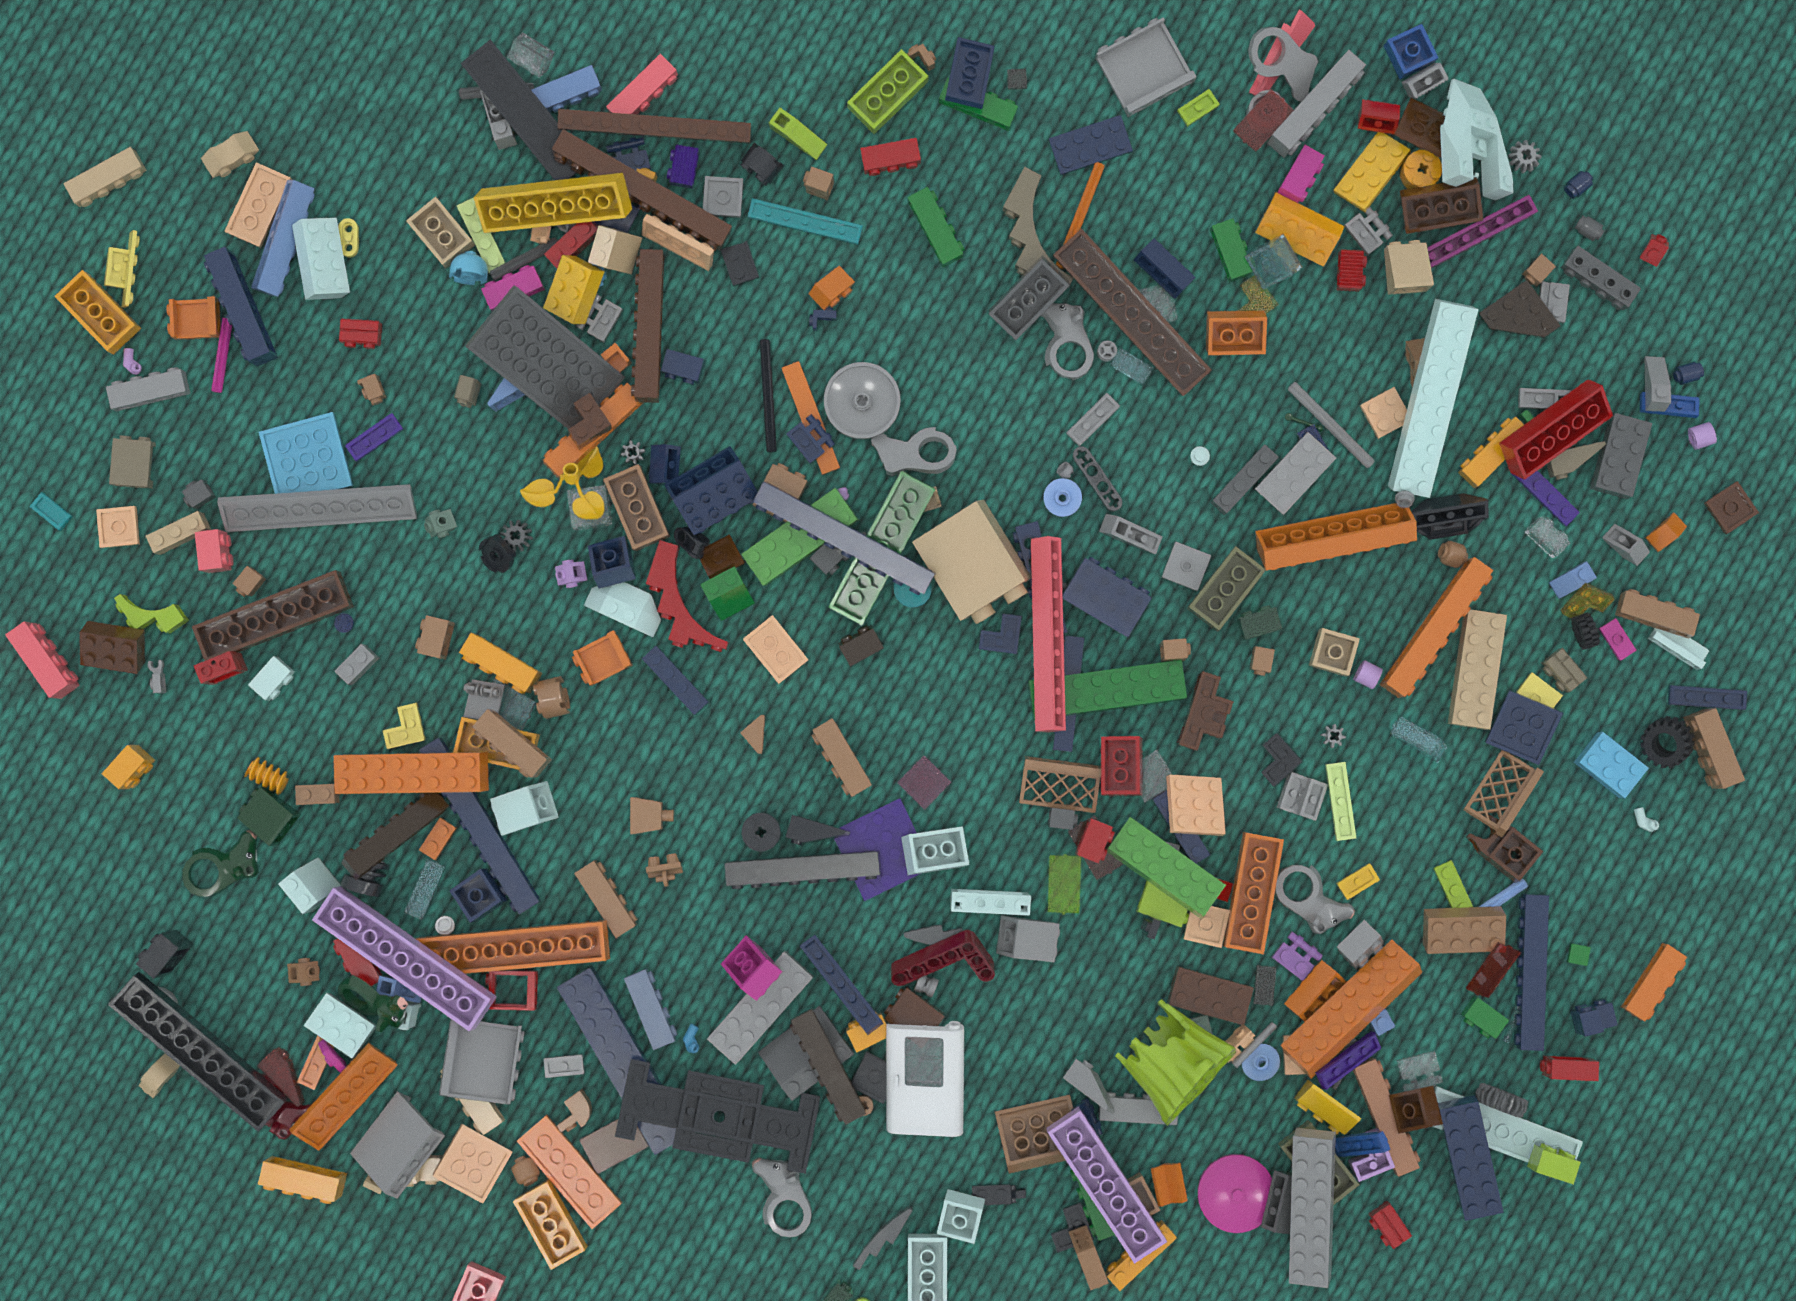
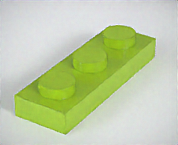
[1433,860,1473,908]

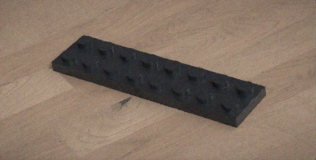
[460,39,575,180]

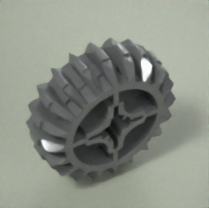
[1475,1083,1528,1118]

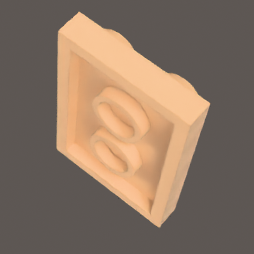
[743,615,808,684]

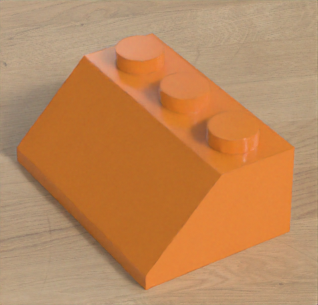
[1284,960,1347,1022]

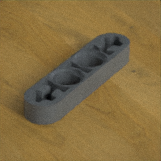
[1073,446,1122,512]

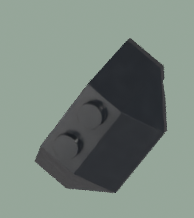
[1411,493,1489,540]

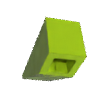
[769,107,827,160]

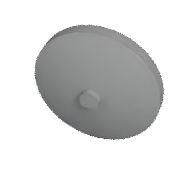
[824,362,900,439]

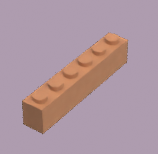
[1353,1057,1420,1177]

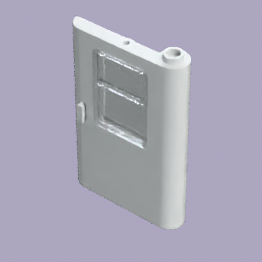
[886,1021,964,1137]

